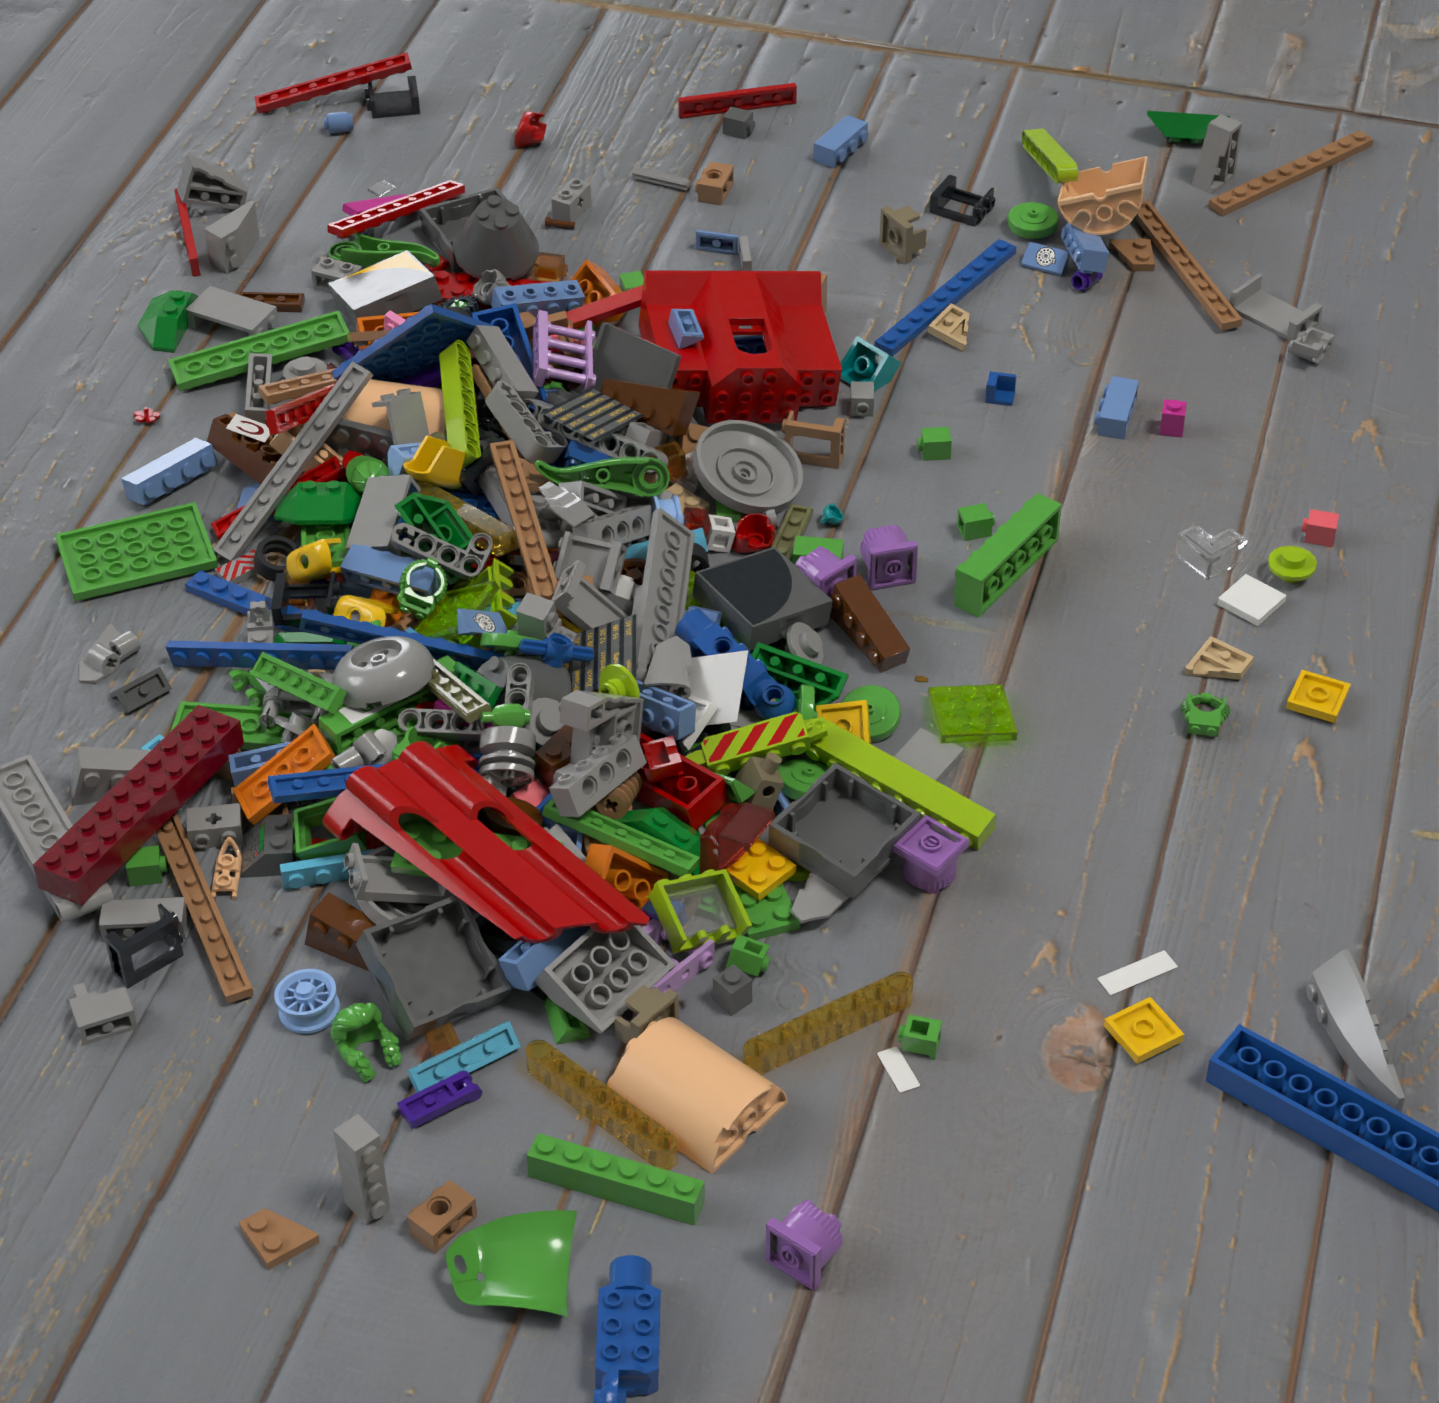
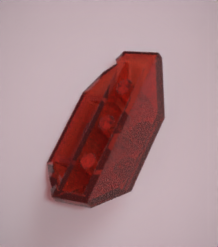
[699,802,776,874]

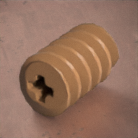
[596,771,642,820]

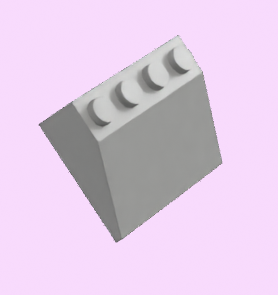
[534,925,676,1034]

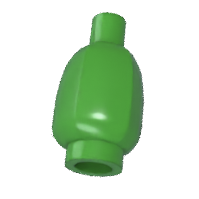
[480,704,530,728]

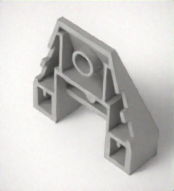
[553,690,644,784]

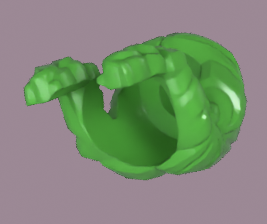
[330,1003,402,1082]

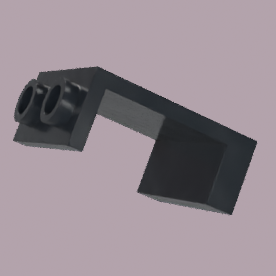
[364,76,420,119]

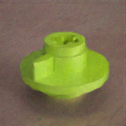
[1268,546,1317,583]
[598,664,640,698]

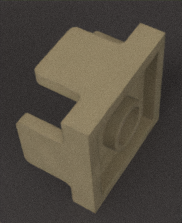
[880,206,927,264]
[615,986,679,1045]

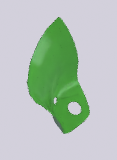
[446,1210,577,1318]

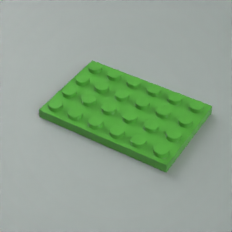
[55,502,218,601]

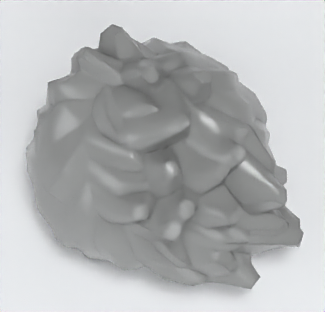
[471,269,511,306]

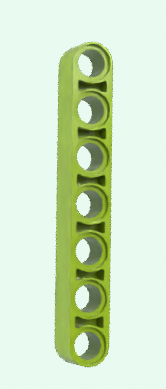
[1022,128,1079,184]
[439,340,481,470]

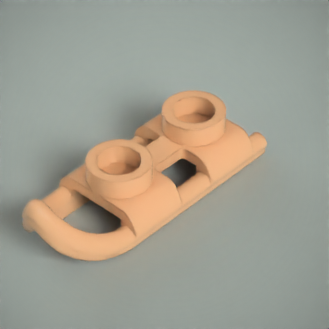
[211,837,242,901]

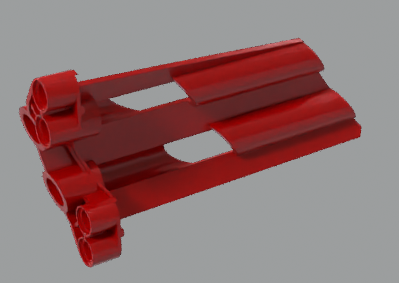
[322,741,650,943]

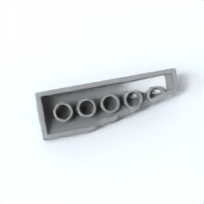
[1307,949,1405,1112]

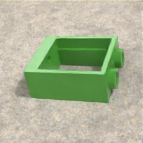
[291,797,367,861]

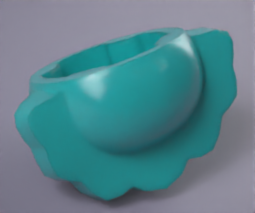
[820,503,843,525]

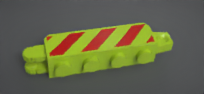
[685,712,828,776]

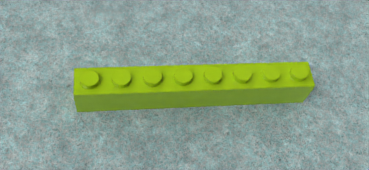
[805,718,996,850]

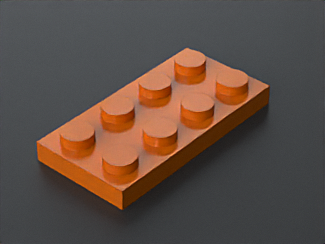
[233,724,336,825]

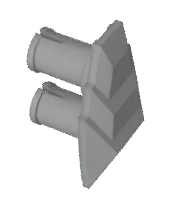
[539,481,595,534]

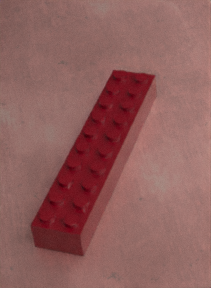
[33,705,245,906]

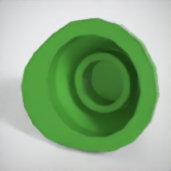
[346,456,389,494]

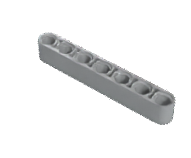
[522,398,668,473]

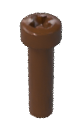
[545,217,575,229]

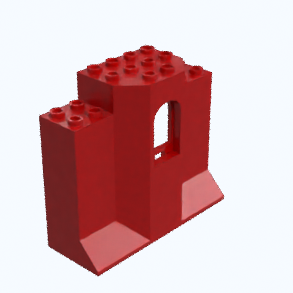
[638,270,842,424]

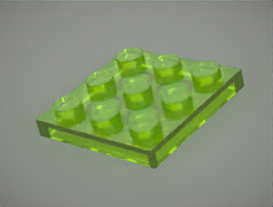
[414,580,500,640]
[927,684,1018,743]

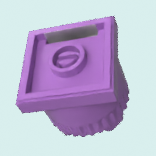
[860,524,918,590]
[795,546,857,598]
[893,815,969,894]
[766,1200,843,1291]

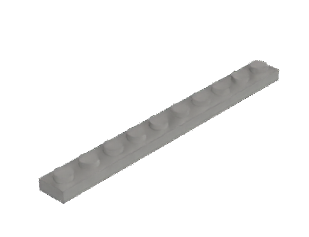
[213,361,373,562]

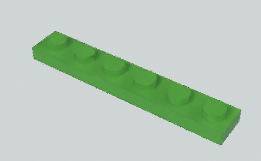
[250,652,347,715]
[542,798,700,876]

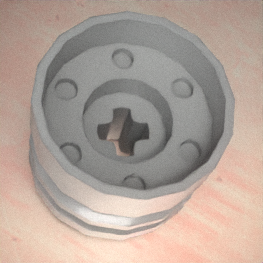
[479,726,536,787]

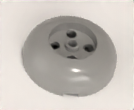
[332,636,435,708]

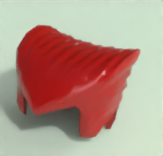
[514,111,547,148]
[731,514,775,553]

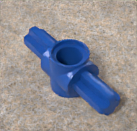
[519,633,594,668]

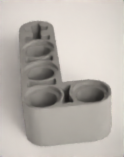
[485,381,568,464]
[392,523,493,582]

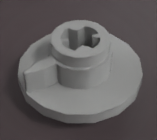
[283,357,327,380]
[781,622,824,664]
[530,698,565,747]
[274,712,316,743]

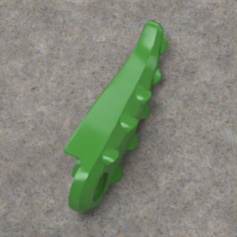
[328,233,440,268]
[534,457,670,497]

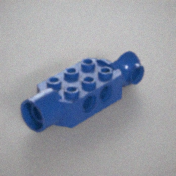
[675,609,797,720]
[594,1255,661,1403]

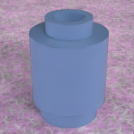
[323,112,354,134]

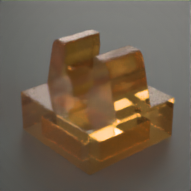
[423,1022,460,1057]

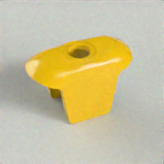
[403,435,465,490]
[286,538,343,583]
[334,595,399,627]

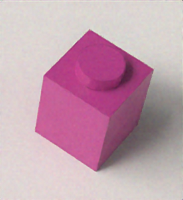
[1159,399,1187,437]

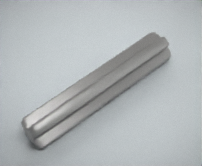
[631,167,690,191]

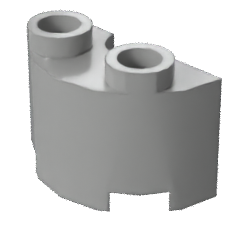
[1288,327,1334,364]

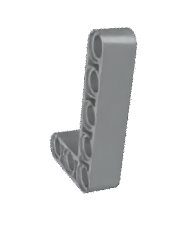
[398,663,535,742]

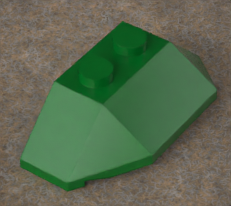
[1147,111,1230,143]
[138,290,199,353]
[274,481,363,525]
[394,492,476,586]
[751,642,849,711]
[616,807,710,876]

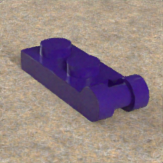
[397,1070,483,1129]

